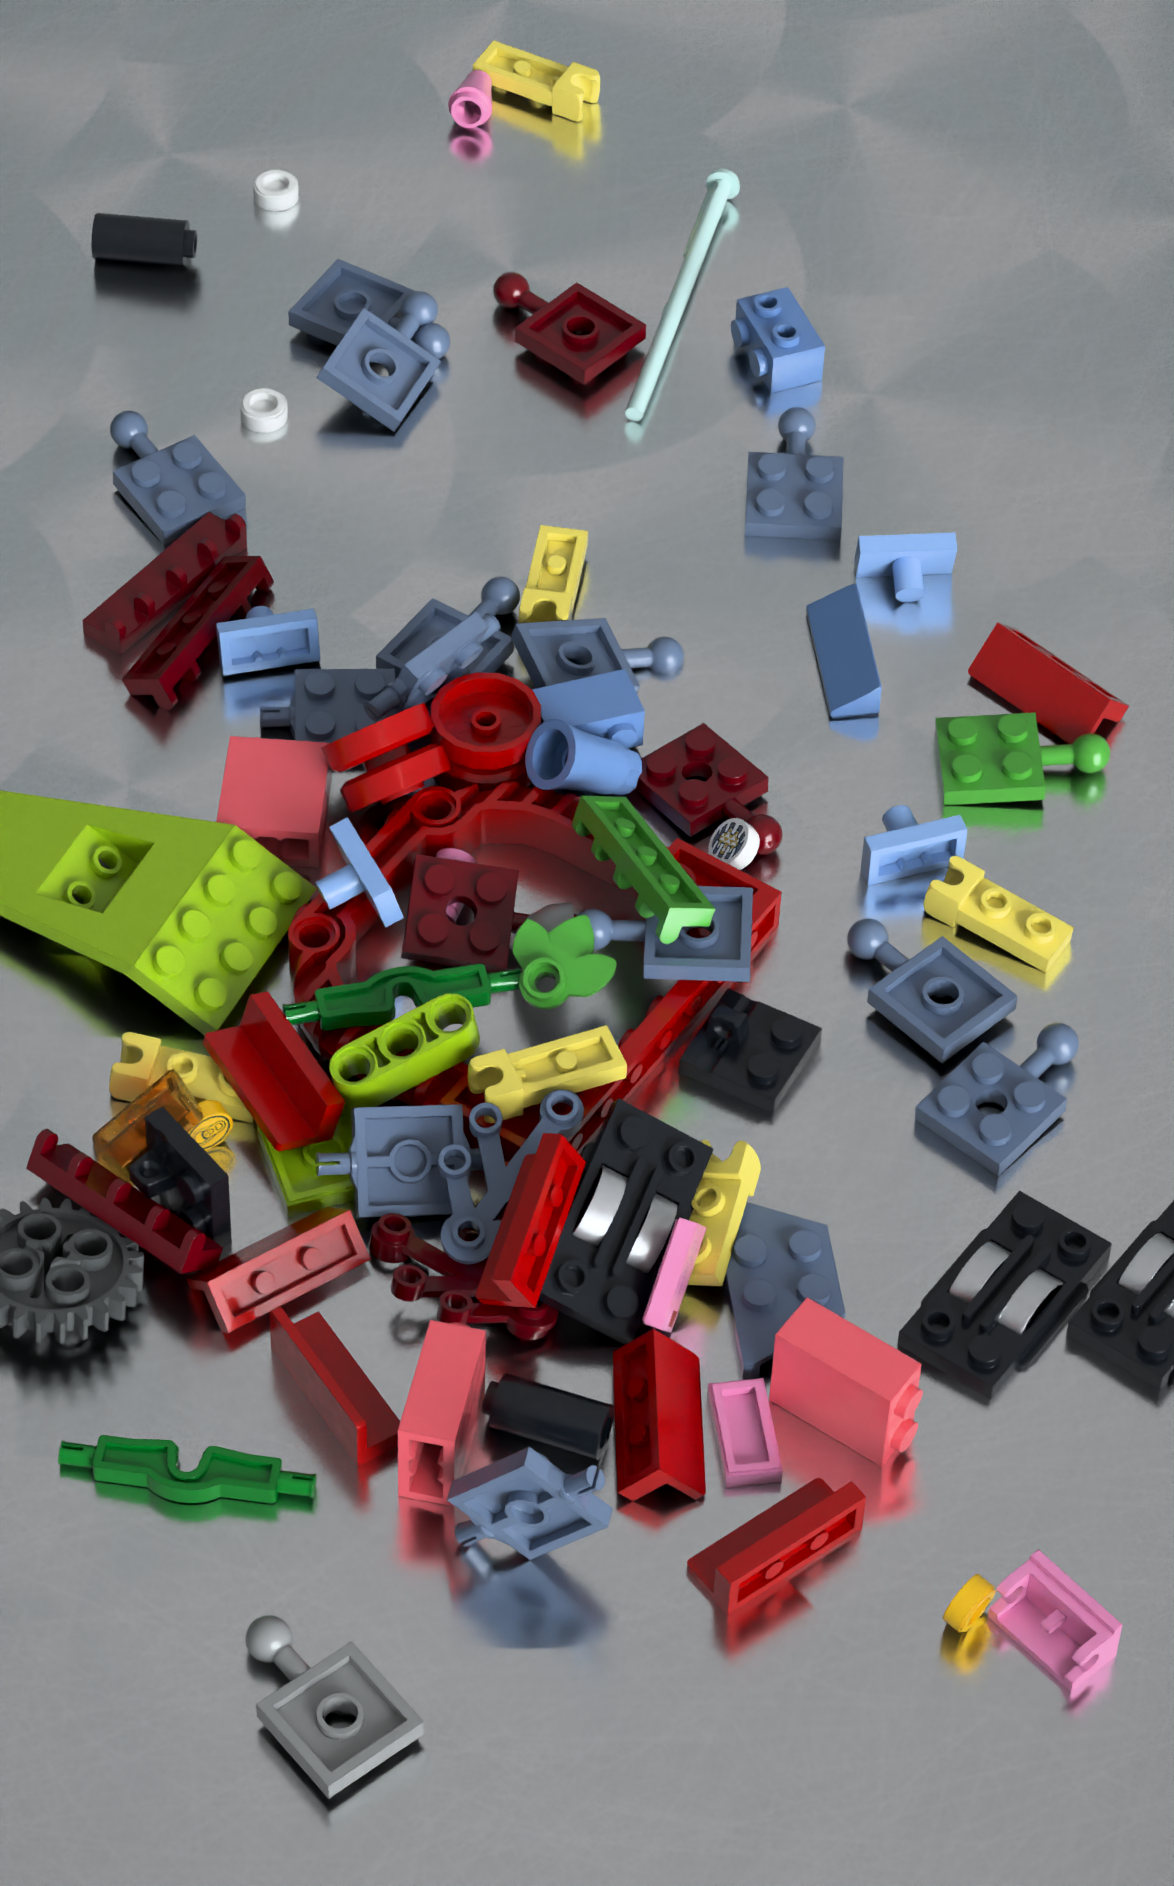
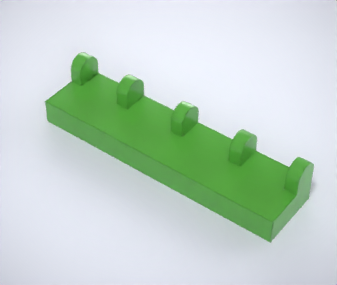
[572,796,715,944]

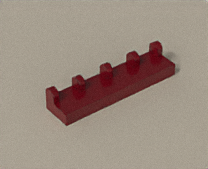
[82,512,247,656]
[121,556,274,710]
[26,1129,223,1274]

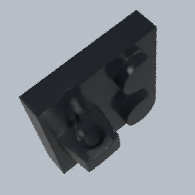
[679,988,822,1113]
[129,1106,232,1247]

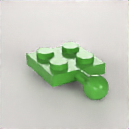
[935,713,1110,805]

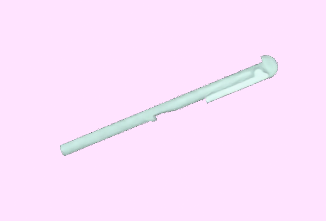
[625,168,740,422]

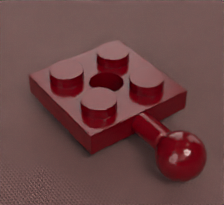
[493,272,646,385]
[635,723,783,855]
[401,854,577,972]

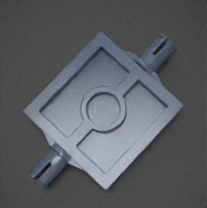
[364,612,500,721]
[260,668,431,743]
[315,1104,483,1219]
[447,1447,613,1560]

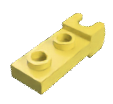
[473,40,600,122]
[518,525,588,623]
[923,856,1074,973]
[468,1025,627,1123]
[109,1032,254,1123]
[688,1140,761,1286]

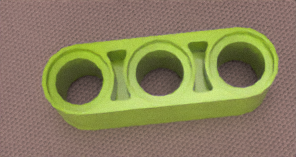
[329,993,480,1110]

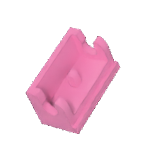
[988,1549,1123,1692]

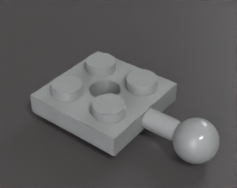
[245,1615,424,1799]

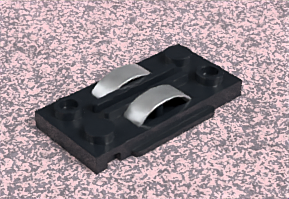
[538,1098,714,1345]
[897,1190,1112,1400]
[1066,1200,1174,1391]

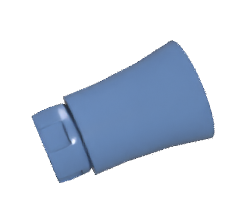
[525,719,642,795]

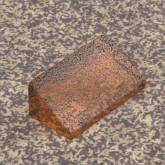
[92,1069,204,1182]

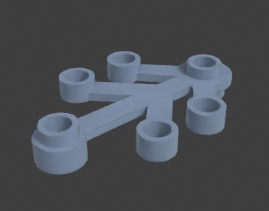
[438,1090,584,1264]

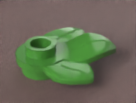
[513,915,617,1010]

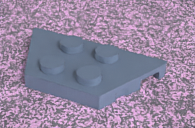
[724,1202,846,1379]

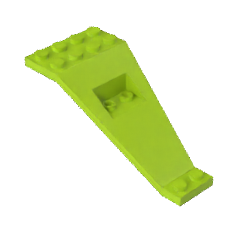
[0,790,317,1036]

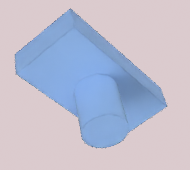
[854,532,957,602]
[216,606,321,676]
[861,805,968,886]
[315,817,404,928]

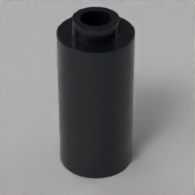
[91,213,197,266]
[482,1373,615,1460]

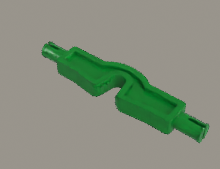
[282,964,521,1031]
[58,1435,317,1504]

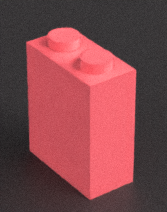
[216,736,332,868]
[769,1297,923,1467]
[398,1320,486,1507]

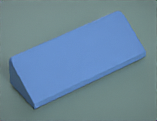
[806,584,882,717]

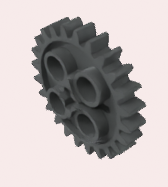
[0,1198,144,1343]

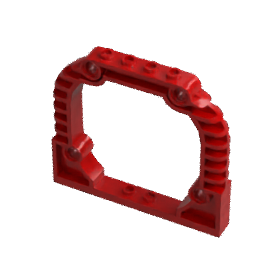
[288,781,782,1161]

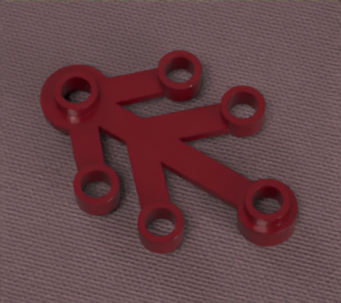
[368,1213,558,1340]

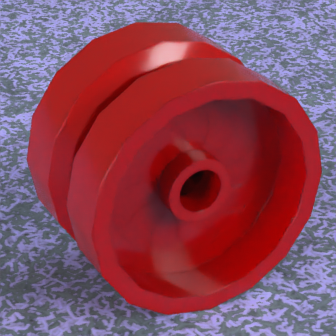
[431,672,541,792]
[321,703,453,813]

